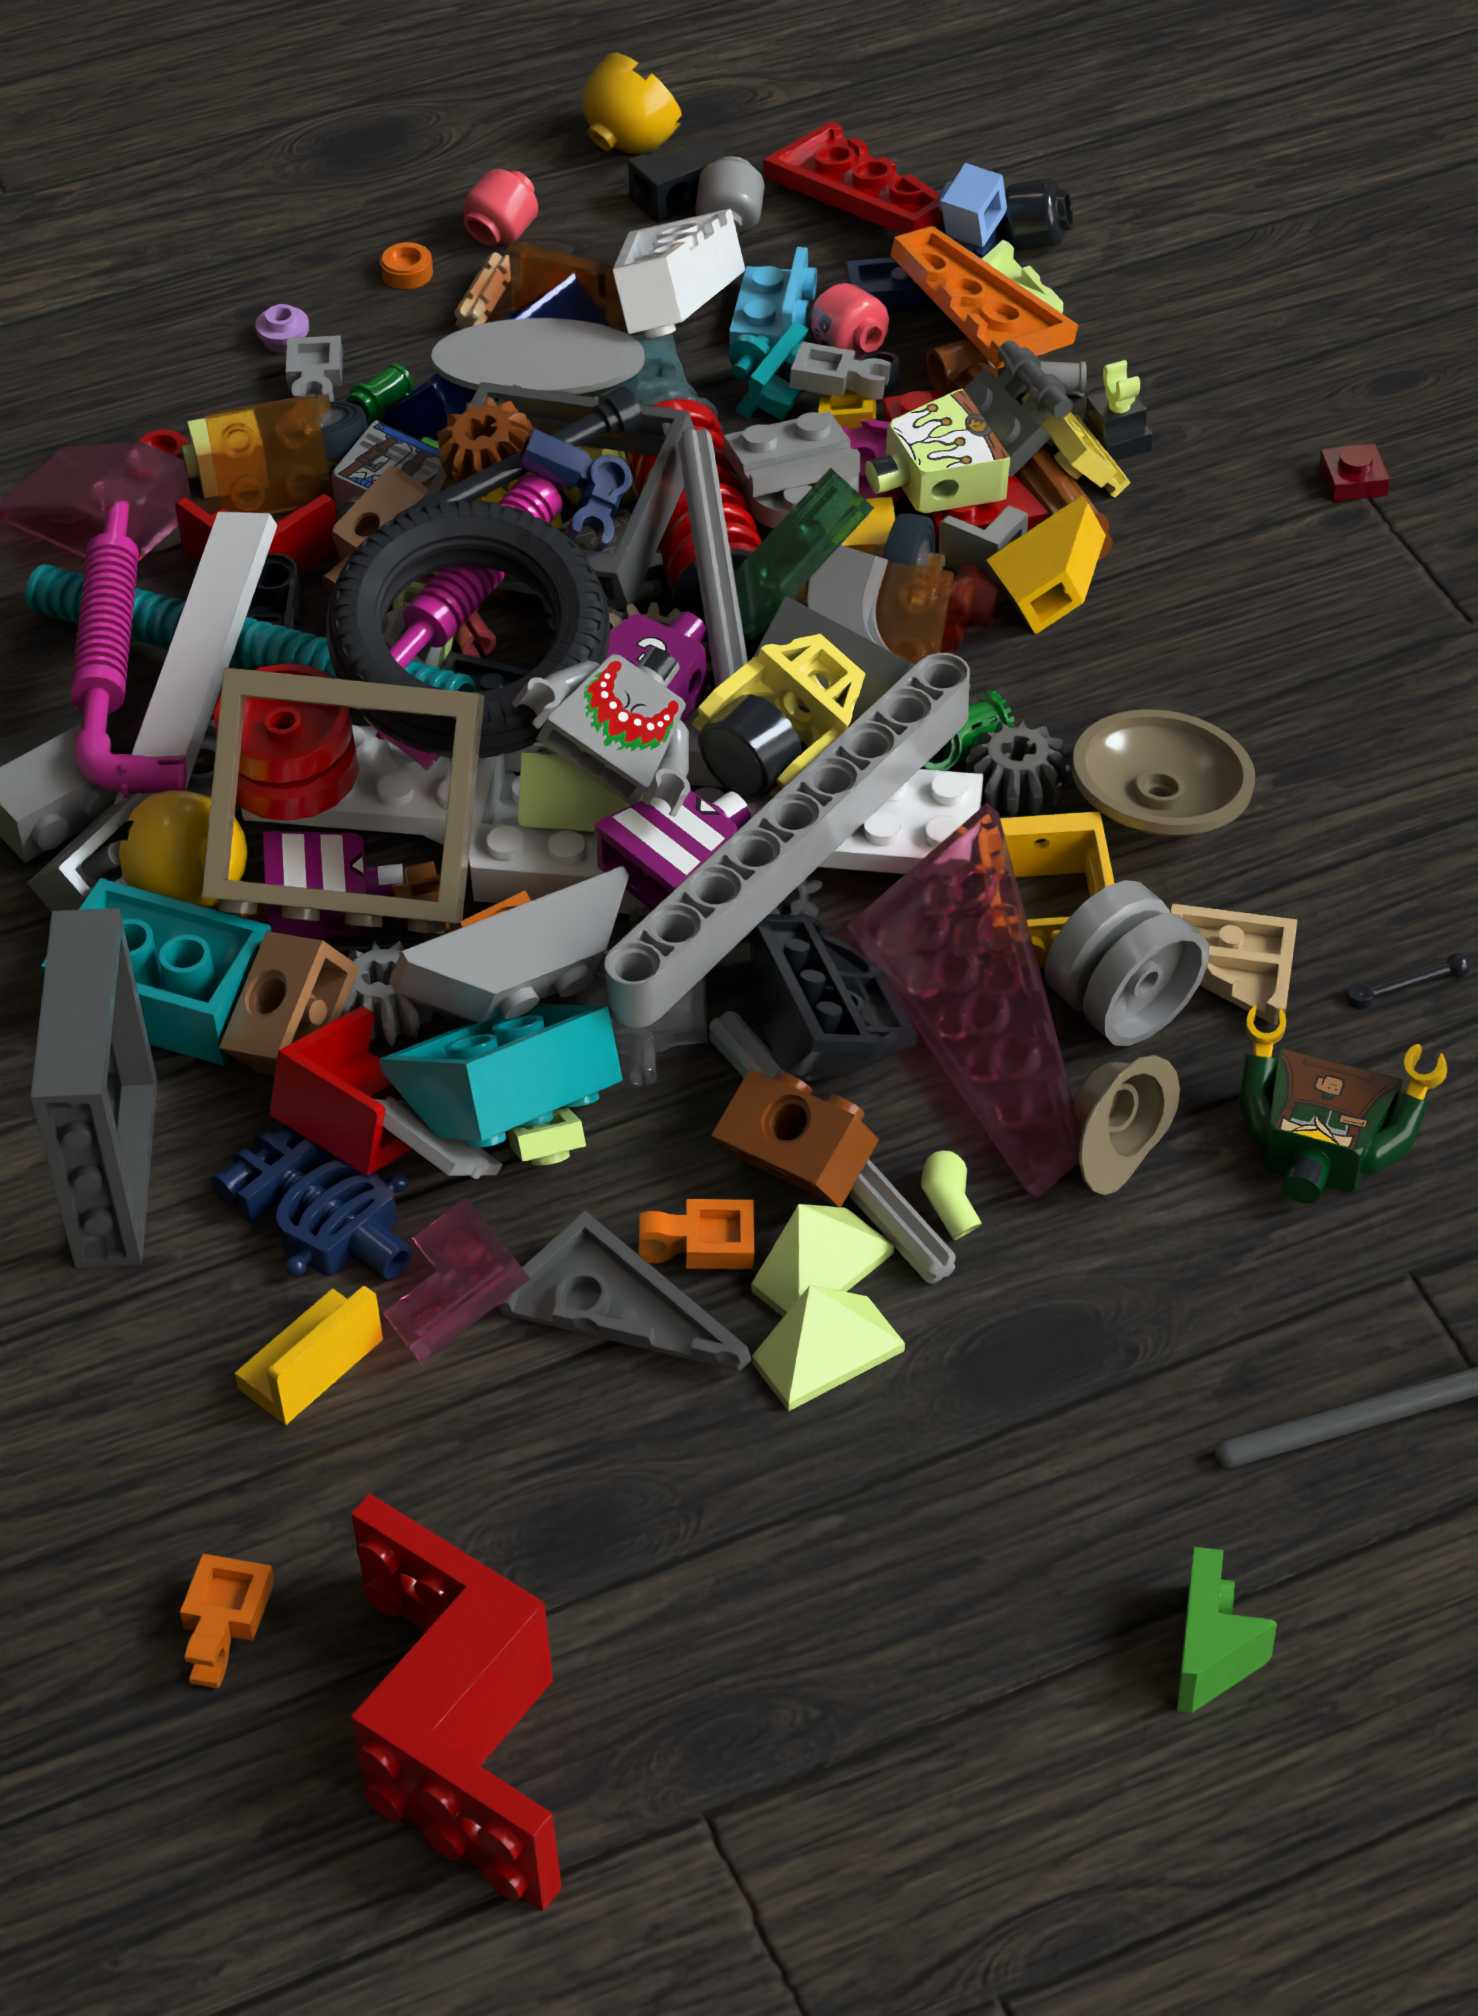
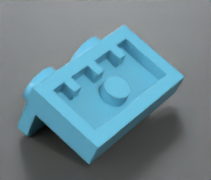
[729,247,817,350]

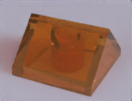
[509,240,624,328]

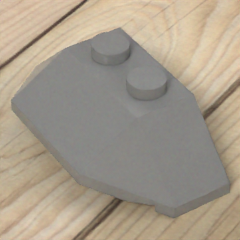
[389,866,629,1023]

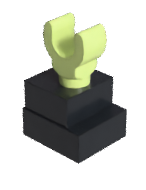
[1084,360,1153,461]

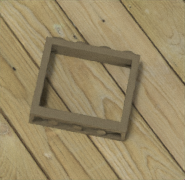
[202,668,485,934]

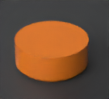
[380,242,433,290]

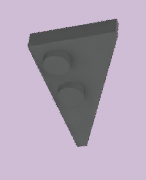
[491,1211,751,1371]

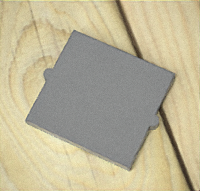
[374,1096,503,1179]

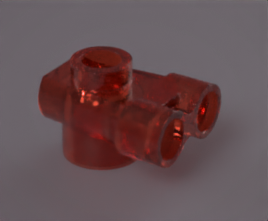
[930,564,1002,653]

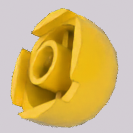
[581,53,682,155]
[119,790,248,909]

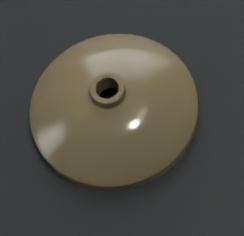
[1072,709,1255,837]

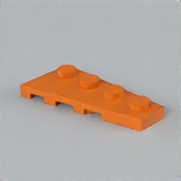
[891,226,1078,369]

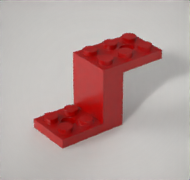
[351,1494,562,1911]

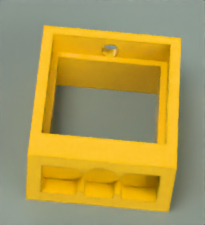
[976,811,1115,971]

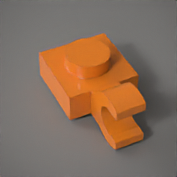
[639,1199,754,1270]
[180,1554,275,1689]

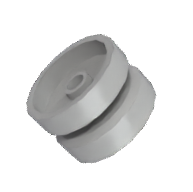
[1044,880,1209,1046]

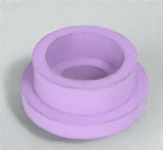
[256,304,309,353]

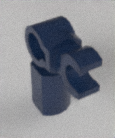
[516,428,632,552]

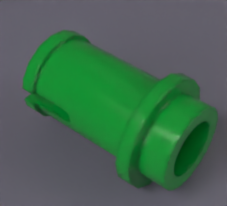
[346,363,414,423]

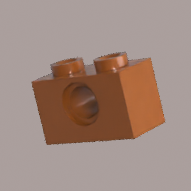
[711,1068,879,1207]

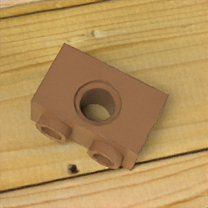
[219,931,360,1076]

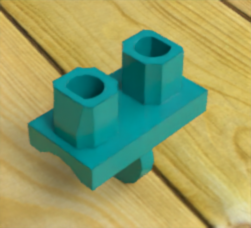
[728,321,809,422]

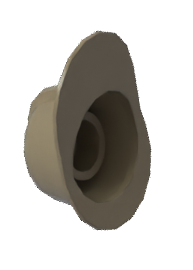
[1070,1055,1180,1195]

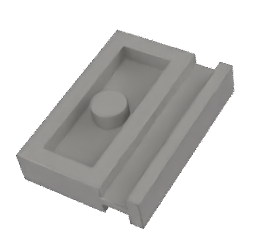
[724,411,860,497]

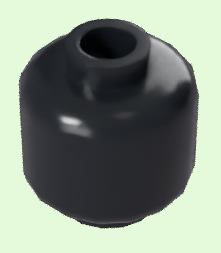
[996,178,1074,251]

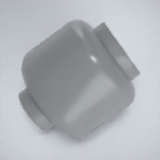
[695,156,765,235]

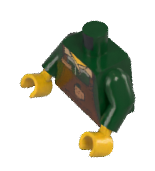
[1239,1005,1447,1204]

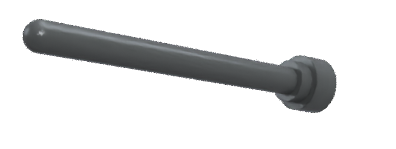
[1215,1367,1478,1468]

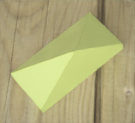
[751,1204,894,1317]
[752,1285,905,1411]

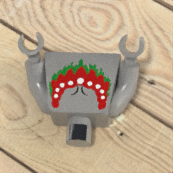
[511,647,690,817]

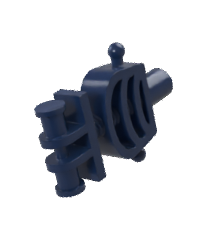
[211,1124,412,1280]

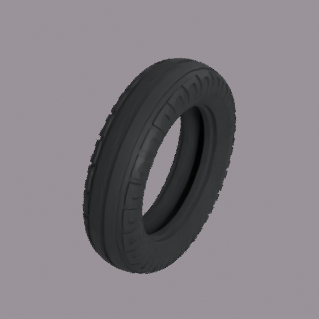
[326,500,610,758]

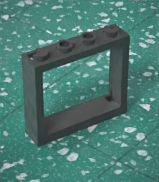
[423,382,695,609]
[31,908,158,1268]

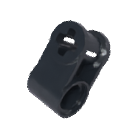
[246,553,304,631]

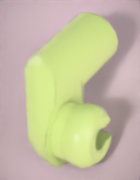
[921,1150,982,1240]

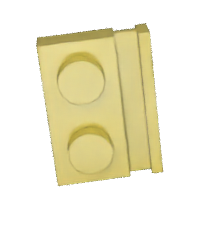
[1022,392,1131,498]

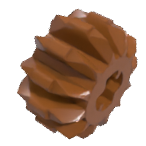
[437,396,533,498]

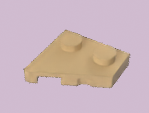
[1171,904,1298,1025]

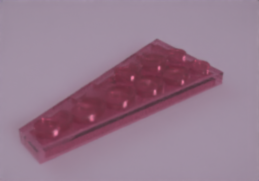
[847,803,1082,1198]

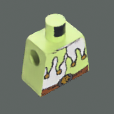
[865,389,1010,513]

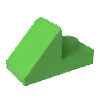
[1177,1547,1277,1713]

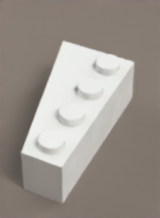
[613,208,745,338]

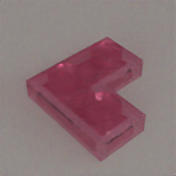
[383,1197,530,1364]

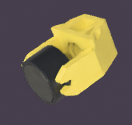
[692,634,865,800]

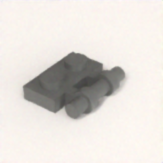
[964,341,1073,477]

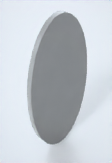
[431,318,645,395]

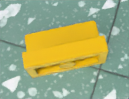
[235,1286,383,1425]

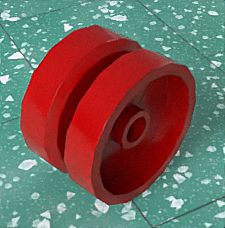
[213,663,359,821]

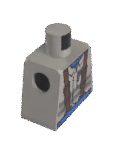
[332,421,441,522]

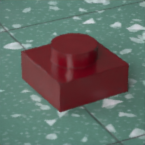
[1319,443,1390,502]

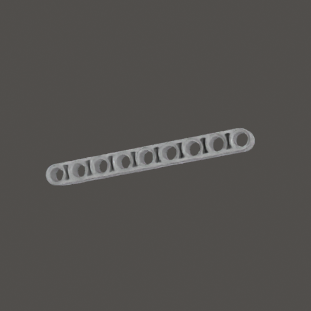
[604,653,970,1028]

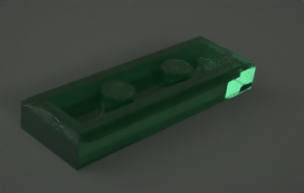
[734,467,874,640]

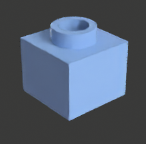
[939,163,1007,248]

